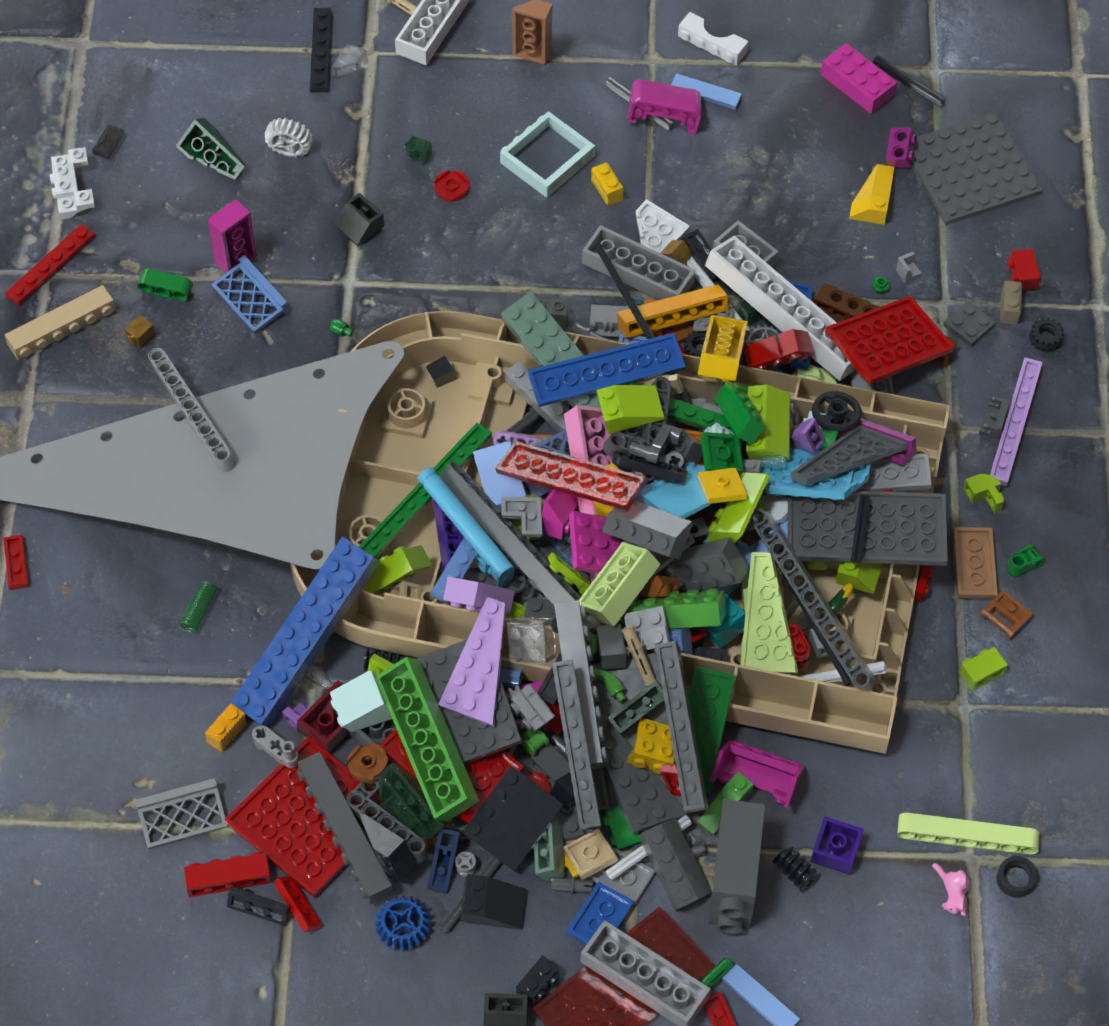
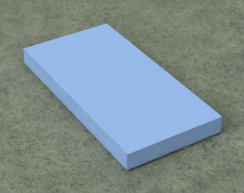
[473,441,526,509]

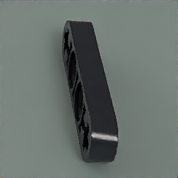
[612,450,688,483]

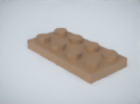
[953,527,998,599]

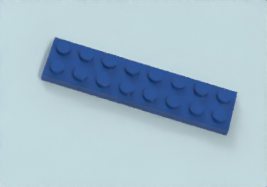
[527,333,686,407]

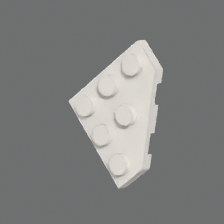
[635,199,690,253]

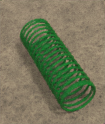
[180,581,217,632]

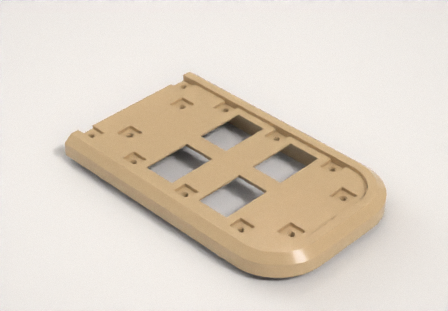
[290,311,950,754]

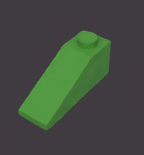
[698,772,754,836]

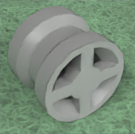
[455,852,476,877]

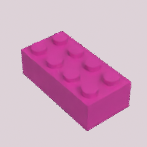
[821,43,897,114]
[208,200,257,273]

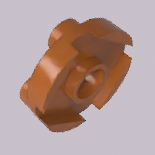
[347,743,389,784]

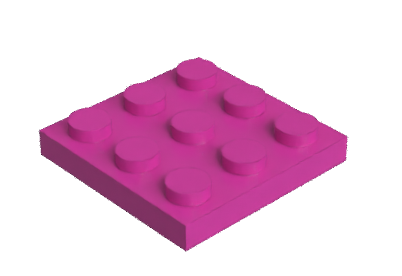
[569,511,624,574]

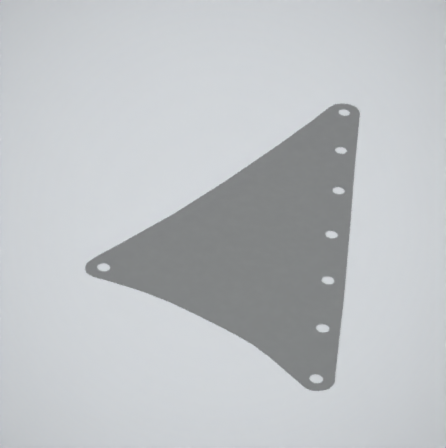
[0,341,404,569]

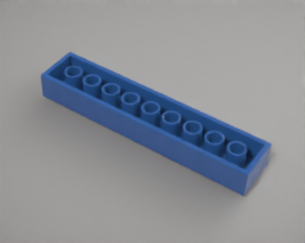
[231,536,380,728]

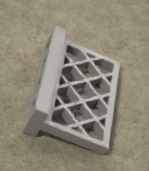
[135,778,228,849]

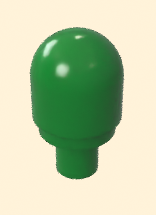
[330,319,354,337]

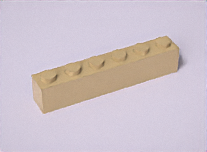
[5,285,116,360]

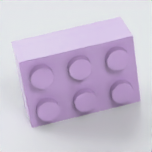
[443,577,515,614]

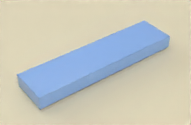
[671,73,742,110]
[722,964,800,1026]

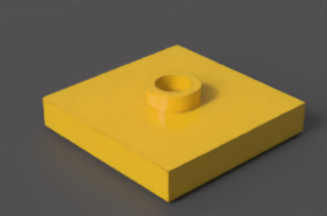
[697,468,747,504]

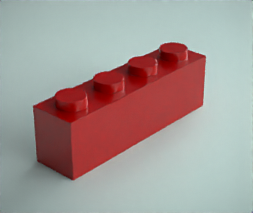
[184,852,271,898]

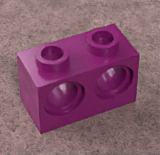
[886,128,917,168]

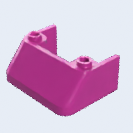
[710,740,804,808]

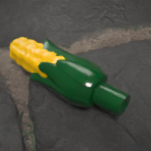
[823,583,854,617]

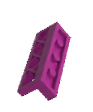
[839,418,917,465]

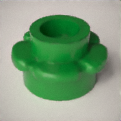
[872,277,890,294]

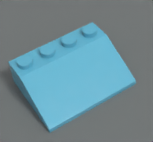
[632,462,713,518]

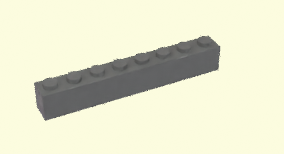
[296,752,393,905]

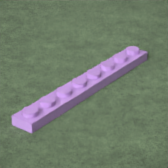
[990,357,1043,486]

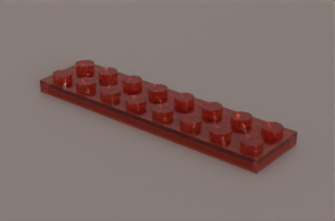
[495,441,647,511]

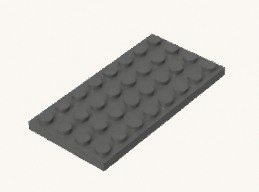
[787,491,947,566]

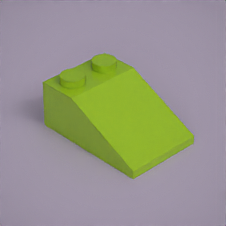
[596,385,665,434]

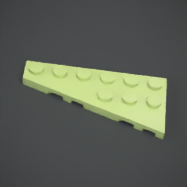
[740,552,799,674]

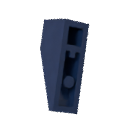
[427,826,463,893]

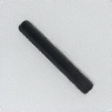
[851,494,870,565]

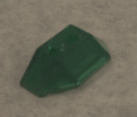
[378,762,446,839]

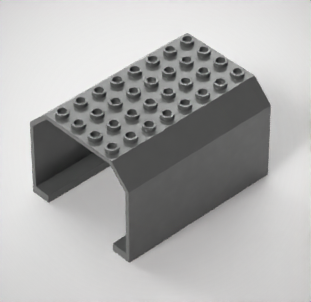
[552,641,709,830]

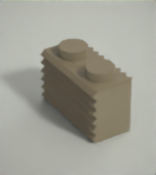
[1000,281,1022,325]

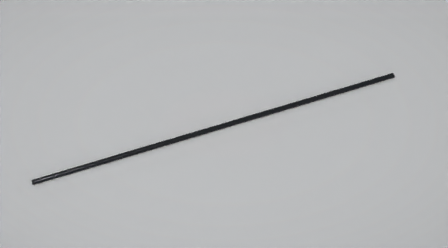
[594,243,853,686]

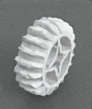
[265,118,313,158]

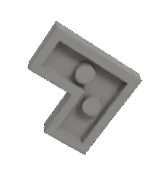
[501,497,542,537]

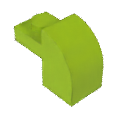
[963,474,1004,514]

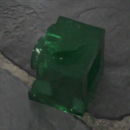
[403,135,432,166]
[737,300,762,326]

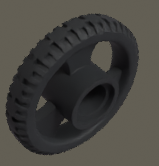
[812,391,862,433]

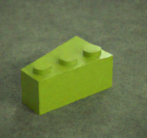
[364,545,432,595]

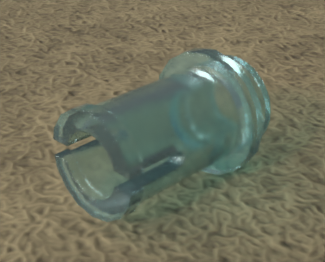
[761,455,786,470]

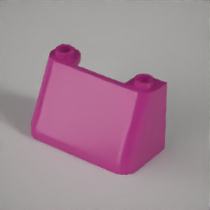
[627,79,701,135]

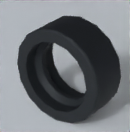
[996,856,1038,898]

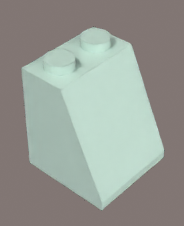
[330,670,392,732]

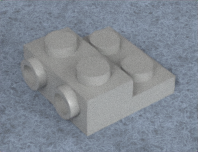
[624,606,671,655]

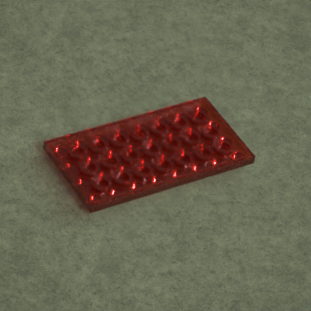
[532,906,715,1026]

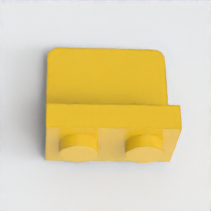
[627,718,674,774]

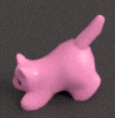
[932,863,970,916]

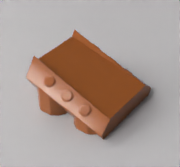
[637,575,683,597]

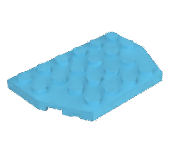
[761,449,872,500]

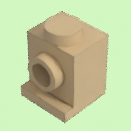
[391,581,421,600]

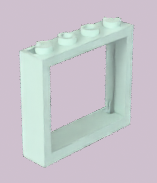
[500,111,595,198]

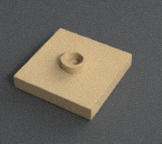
[563,828,618,880]

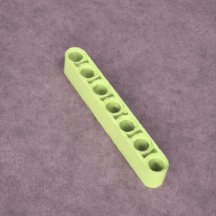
[897,813,1040,855]

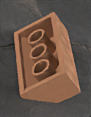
[512,0,553,65]

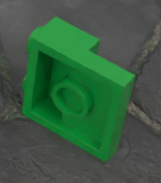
[701,432,744,474]

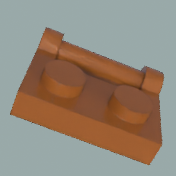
[980,590,1033,640]

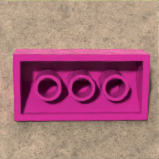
[542,463,580,540]

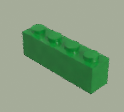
[714,381,766,445]

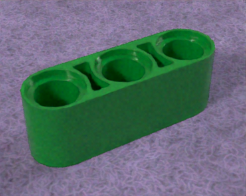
[137,269,193,301]

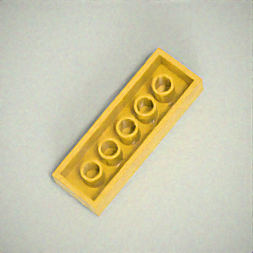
[698,315,748,382]

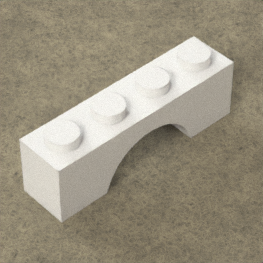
[678,12,748,66]

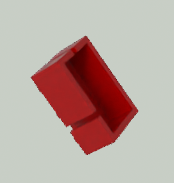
[743,329,814,371]

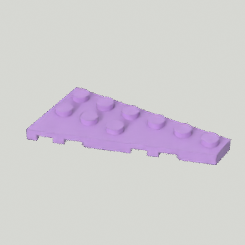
[438,597,507,727]

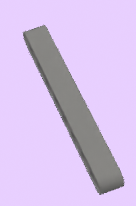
[148,348,235,472]

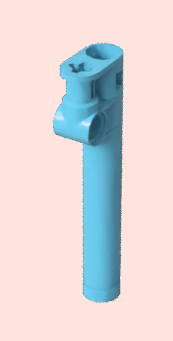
[417,467,515,588]

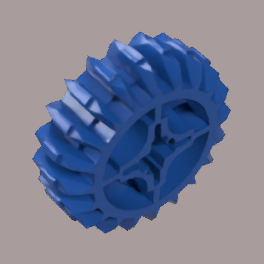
[374,895,431,951]

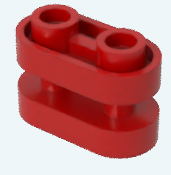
[788,623,810,669]

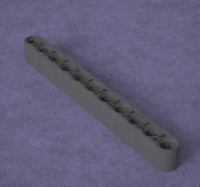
[440,462,581,605]
[750,508,876,691]

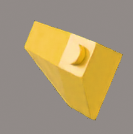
[849,164,895,225]

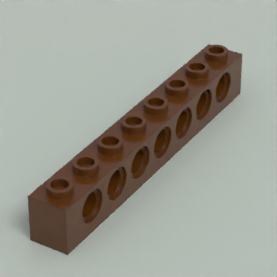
[814,283,958,367]

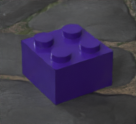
[811,816,864,875]

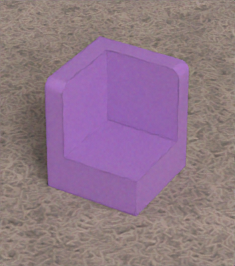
[282,704,311,732]

